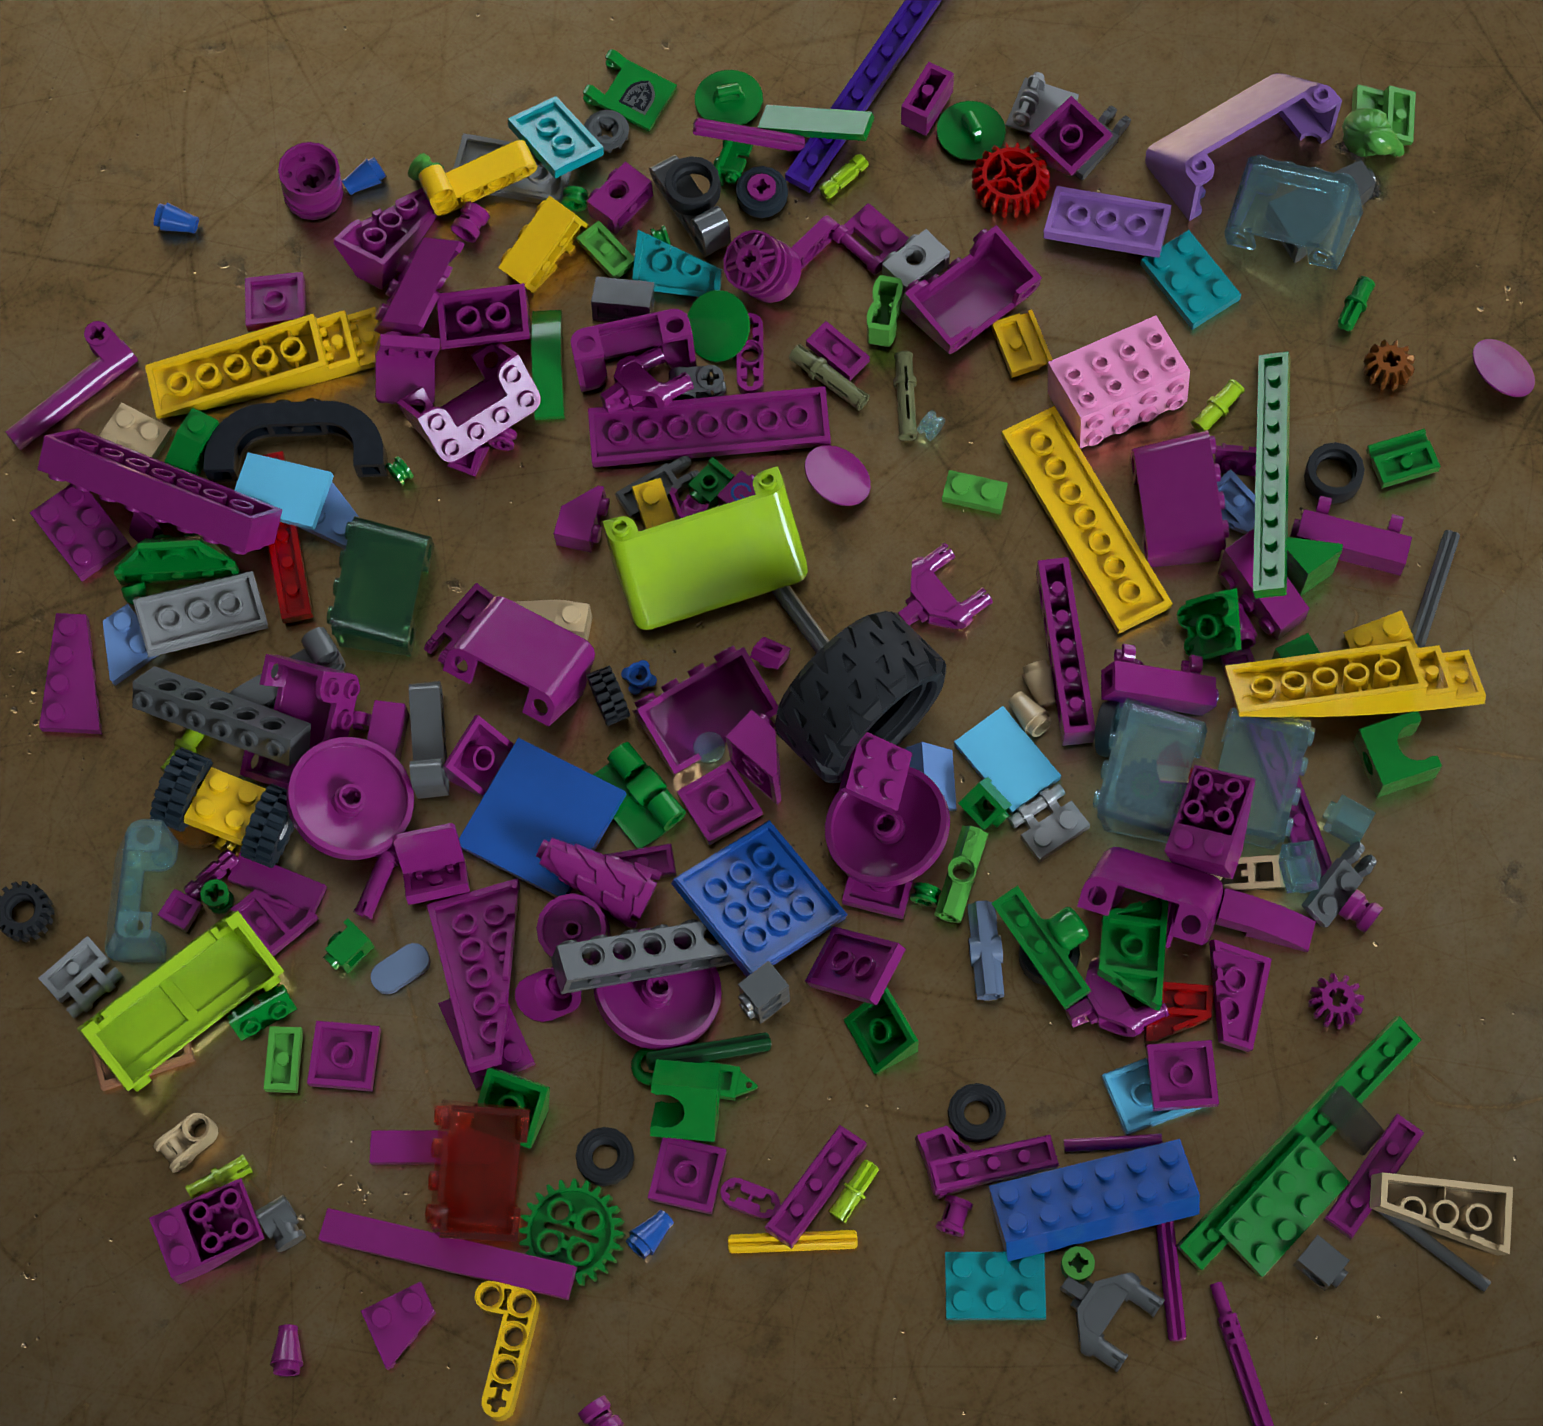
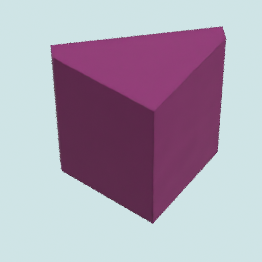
[443,715,514,798]

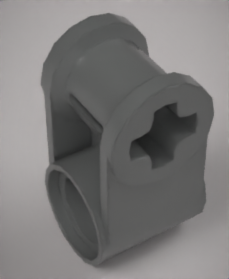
[668,365,727,400]

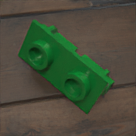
[713,122,753,186]
[227,985,297,1041]

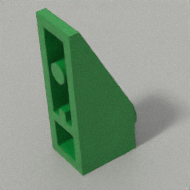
[164,408,219,476]

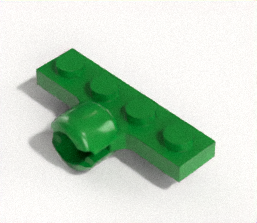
[991,885,1092,1010]

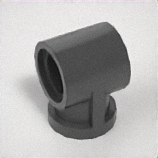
[255,1194,306,1252]

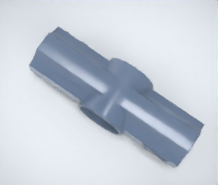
[967,900,1005,1001]

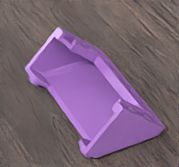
[1145,73,1342,221]

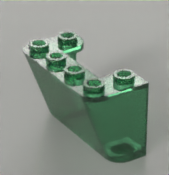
[327,516,434,656]

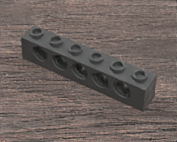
[132,666,311,766]
[551,919,736,994]

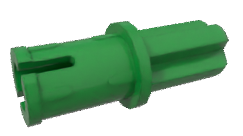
[1338,276,1375,332]

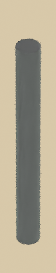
[1375,1210,1491,1292]

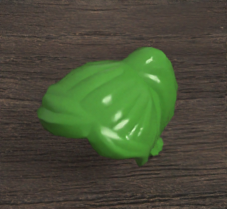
[1342,108,1405,157]

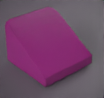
[448,444,489,476]
[129,512,163,543]

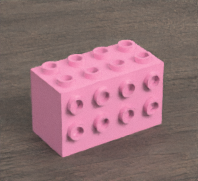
[1048,315,1190,449]

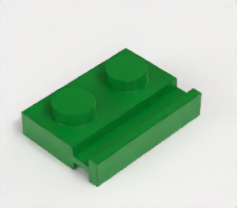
[1366,428,1441,488]

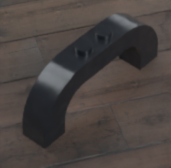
[204,398,388,482]

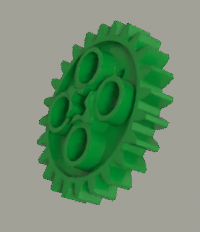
[518,1178,626,1286]

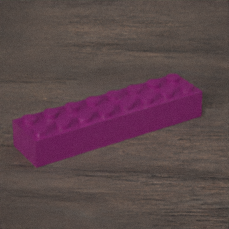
[37,428,282,555]

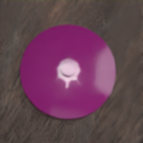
[286,737,414,860]
[825,767,950,887]
[593,928,721,1050]

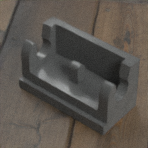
[591,277,655,322]

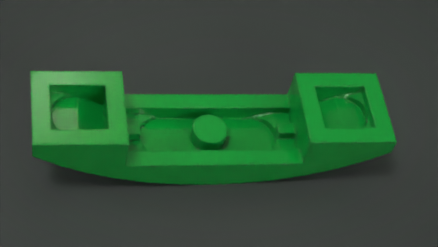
[531,310,565,420]

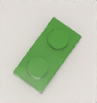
[576,220,634,279]
[942,470,1008,515]
[264,1026,303,1093]

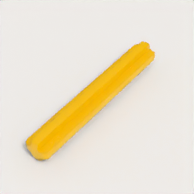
[728,1230,858,1253]

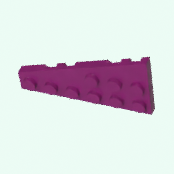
[427,878,520,1073]

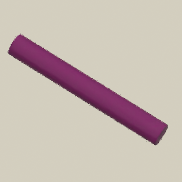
[1063,1134,1163,1152]

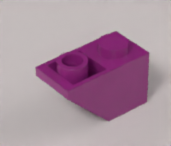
[553,485,610,553]

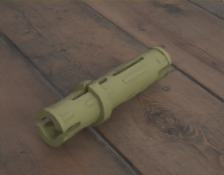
[789,344,870,411]
[893,351,918,441]

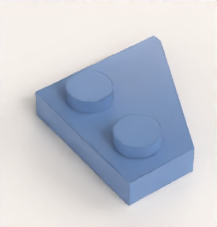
[1217,469,1255,534]
[299,482,365,551]
[103,603,159,686]

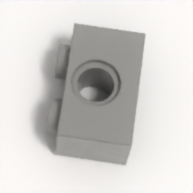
[882,229,950,298]

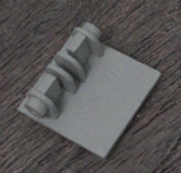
[1005,72,1079,134]

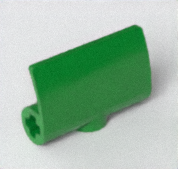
[592,742,686,849]

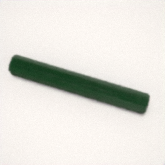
[646,1032,771,1071]

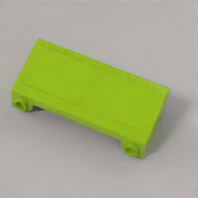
[77,911,284,1092]

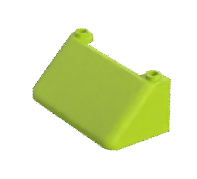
[602,466,808,630]

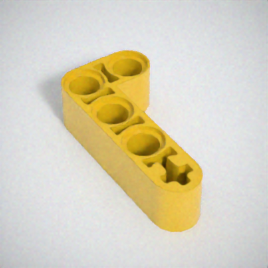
[418,140,538,216]
[475,1281,540,1421]

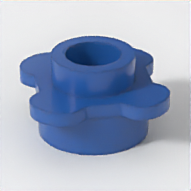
[621,660,657,695]

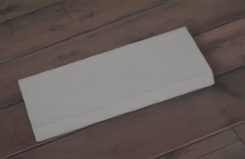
[453,133,572,204]
[133,571,268,658]

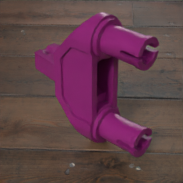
[600,345,694,414]
[898,543,993,629]
[1066,956,1169,1037]

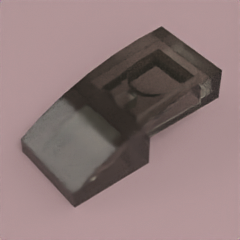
[1318,1086,1384,1156]

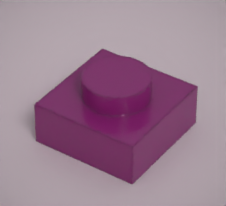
[750,636,791,670]
[158,888,203,933]

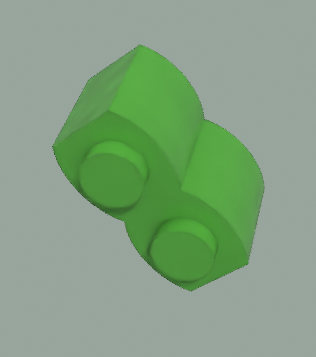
[867,275,903,347]

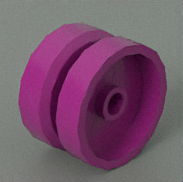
[536,893,611,965]

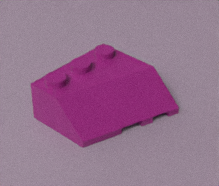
[374,237,465,336]

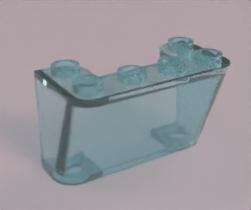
[1224,155,1363,270]
[1093,698,1207,843]
[1218,707,1315,850]
[105,819,179,963]

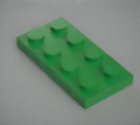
[1214,1135,1350,1277]

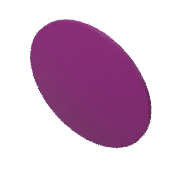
[1472,339,1535,397]
[804,445,871,506]

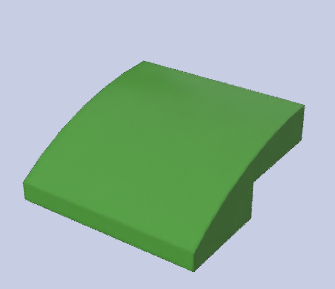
[1352,84,1416,146]

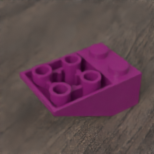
[1164,765,1256,879]
[149,1178,265,1285]

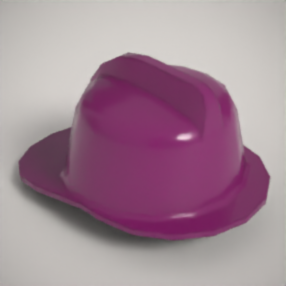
[515,966,582,1022]

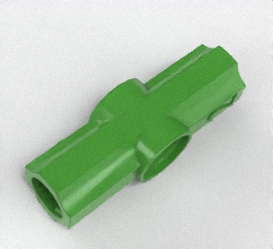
[934,825,988,923]

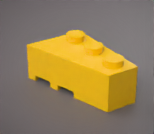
[498,195,590,293]

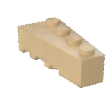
[1369,1172,1513,1256]

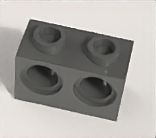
[738,961,790,1024]

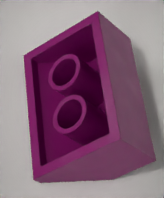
[437,283,531,349]
[726,710,782,805]

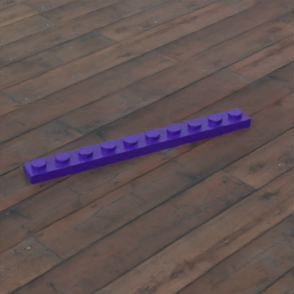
[785,0,942,193]

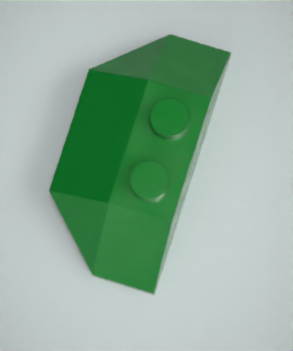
[114,533,241,585]

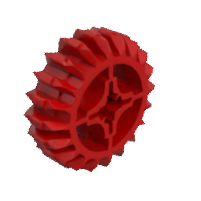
[972,142,1050,219]

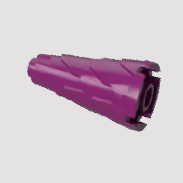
[536,837,662,929]

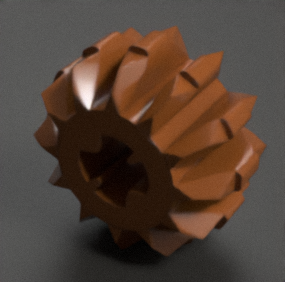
[1363,339,1415,391]

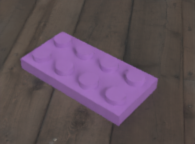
[1044,186,1171,258]

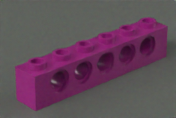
[1036,557,1095,746]

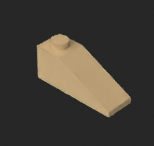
[515,600,593,641]
[1207,855,1287,891]

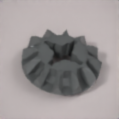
[584,110,629,153]

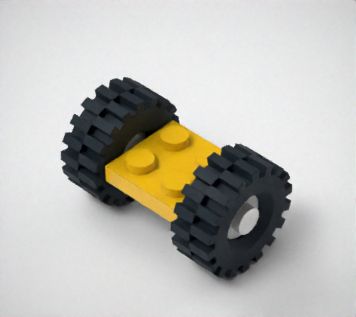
[150,748,295,868]

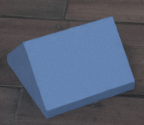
[904,742,957,811]

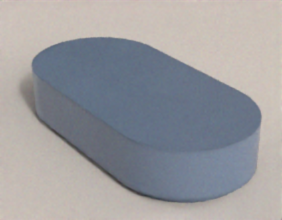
[371,943,430,994]

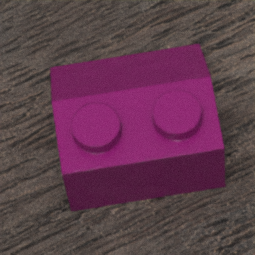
[1029,96,1113,176]

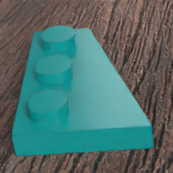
[632,230,723,297]

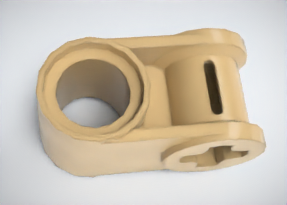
[153,1113,218,1173]

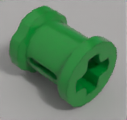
[200,879,235,915]

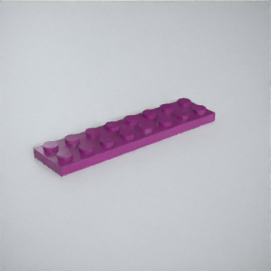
[588,386,831,468]

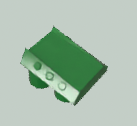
[1177,588,1242,661]

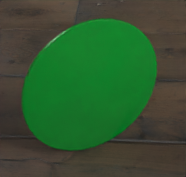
[695,70,763,125]
[937,101,1006,161]
[687,290,750,362]

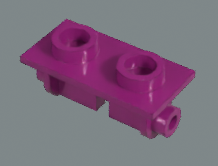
[1215,443,1256,476]

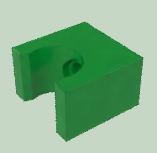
[1353,711,1442,798]
[650,1059,721,1142]

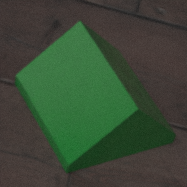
[1287,537,1343,596]
[843,987,919,1074]
[470,1067,550,1149]

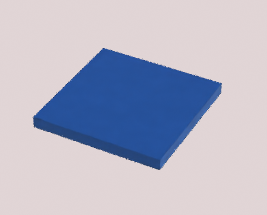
[459,738,627,897]
[671,820,848,977]

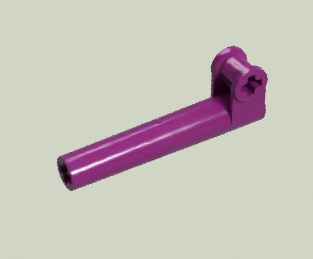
[5,321,138,450]

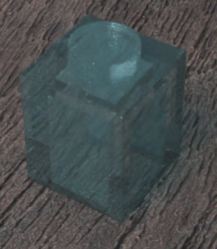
[1322,794,1376,845]
[1279,840,1322,893]

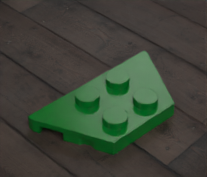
[1097,898,1168,1011]

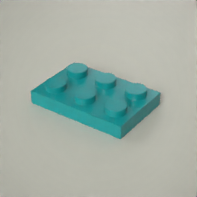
[508,96,604,179]
[1140,230,1241,330]
[945,1252,1046,1320]

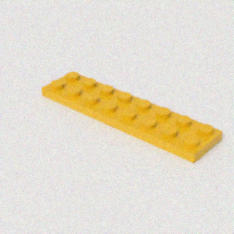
[1001,406,1173,634]

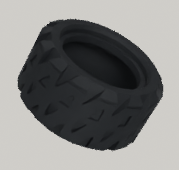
[775,611,946,783]

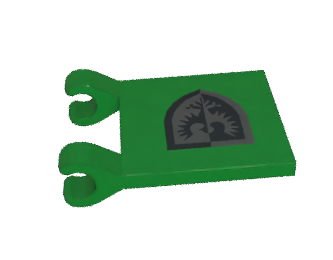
[583,49,677,132]

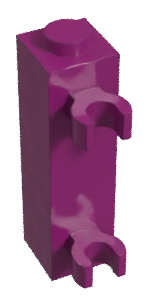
[1290,496,1412,576]
[1101,644,1219,716]
[352,700,410,762]

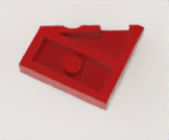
[1145,982,1213,1044]

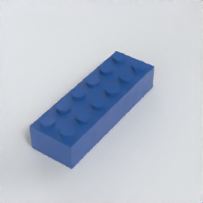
[989,1139,1200,1262]

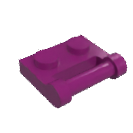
[832,203,909,275]

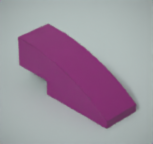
[1216,888,1316,952]

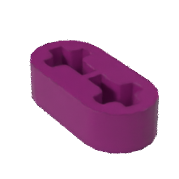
[720,1177,780,1221]

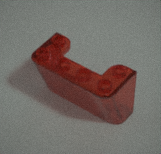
[425,1099,530,1242]

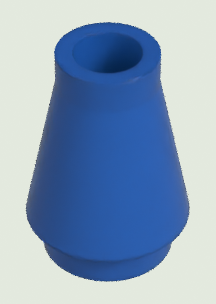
[342,157,387,195]
[154,202,199,234]
[626,1210,674,1259]

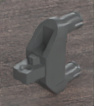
[1060,1273,1165,1373]

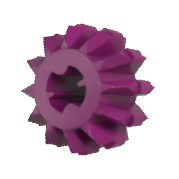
[1308,973,1364,1029]

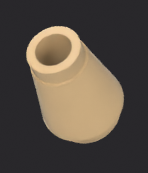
[1022,660,1056,708]
[1008,691,1052,737]

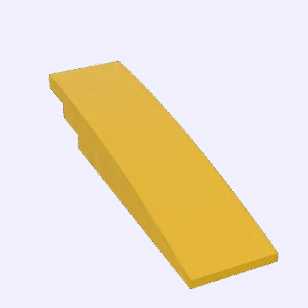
[145,307,380,419]
[1225,641,1486,717]

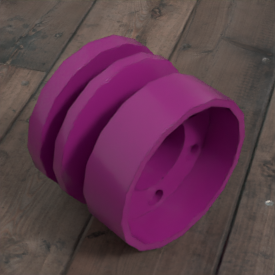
[278,142,344,220]
[723,230,801,303]

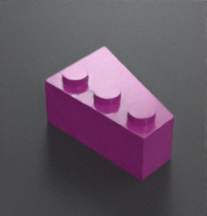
[1218,529,1310,640]

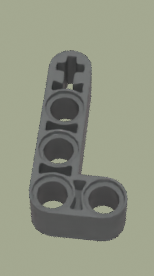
[649,155,731,257]
[229,627,345,709]
[409,681,449,799]

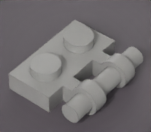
[1008,784,1090,863]
[39,936,123,1019]

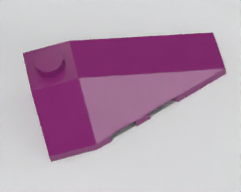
[333,188,438,290]

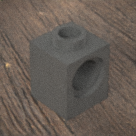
[1293,1235,1350,1291]

